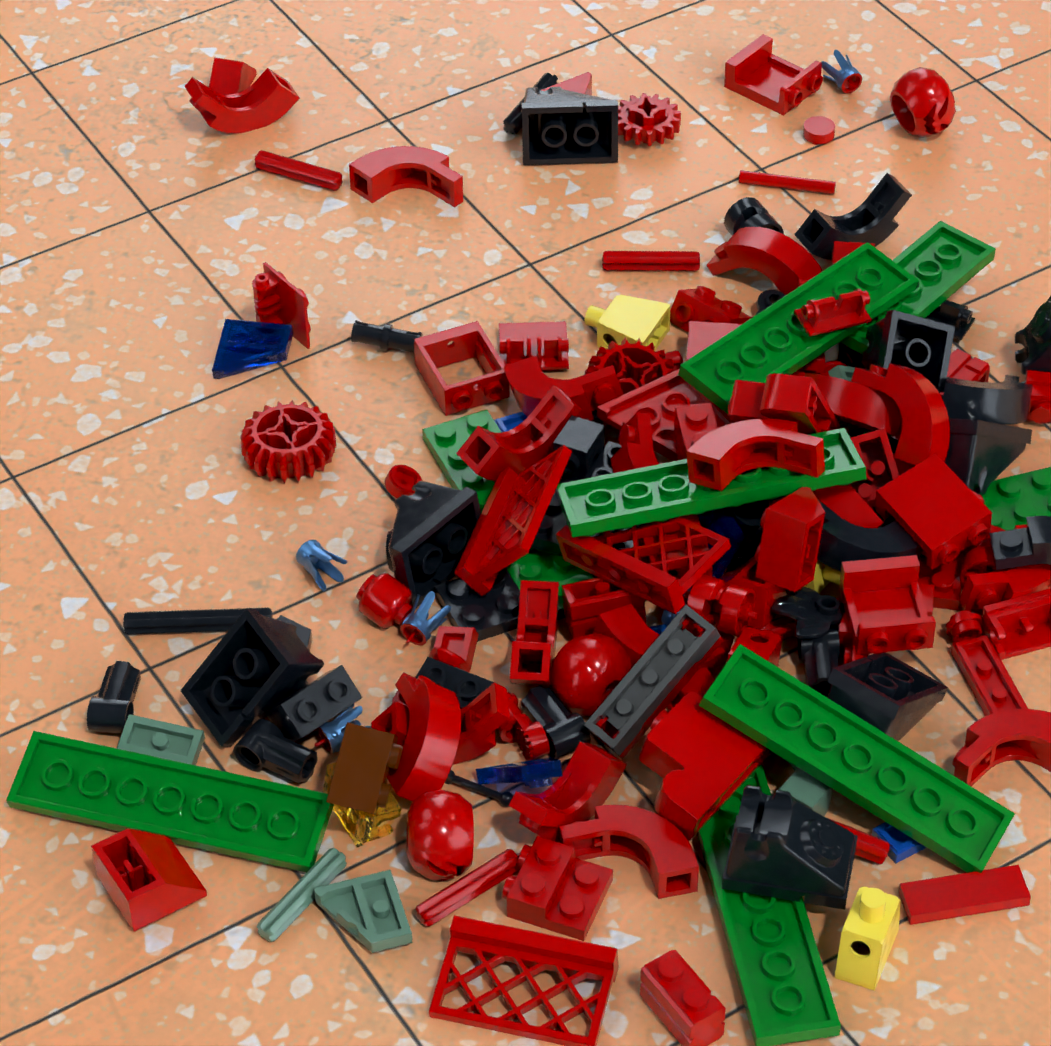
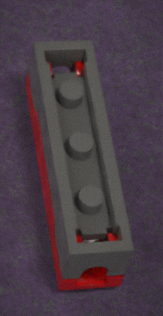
[584,605,723,759]

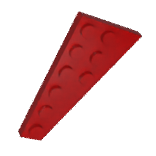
[597,369,787,506]

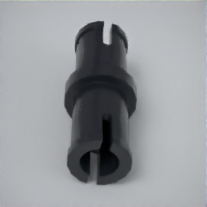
[351,320,423,353]

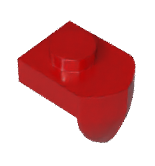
[429,626,479,672]

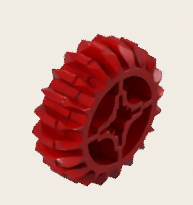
[585,337,676,394]
[240,400,337,484]

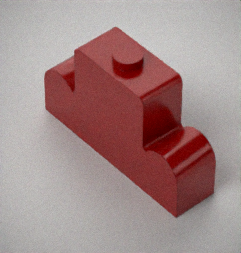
[728,373,840,435]
[639,691,772,841]

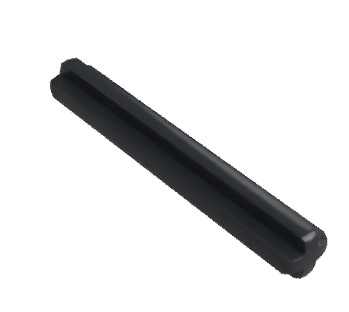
[123,607,273,635]

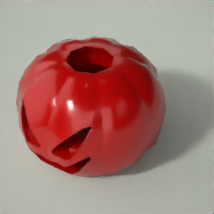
[890,67,956,138]
[550,633,633,717]
[406,789,474,881]

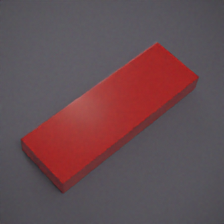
[951,635,1028,716]
[899,865,1031,925]

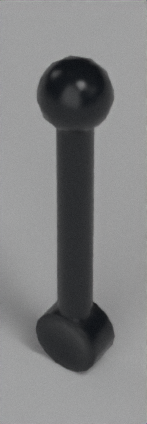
[445,770,513,807]

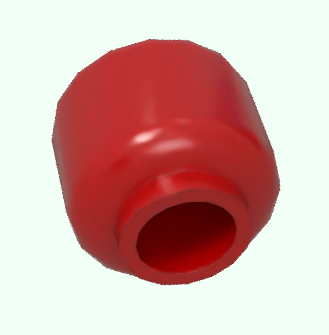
[356,573,413,629]

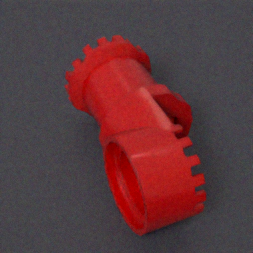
[498,692,550,761]

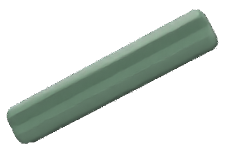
[257,848,347,942]

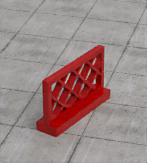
[454,445,572,596]
[556,517,731,614]
[429,915,619,1046]

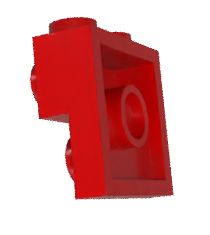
[502,836,613,941]

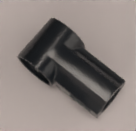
[798,628,840,698]
[87,661,141,734]
[521,685,591,760]
[233,719,318,783]

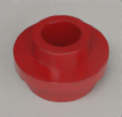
[945,610,983,642]

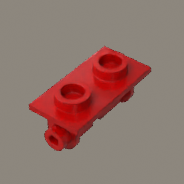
[794,288,872,337]

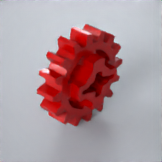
[618,93,681,146]

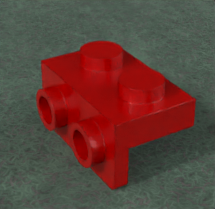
[670,286,752,332]

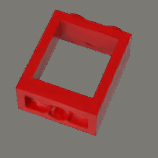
[414,321,510,416]

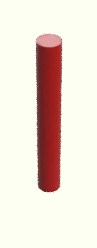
[739,170,836,194]

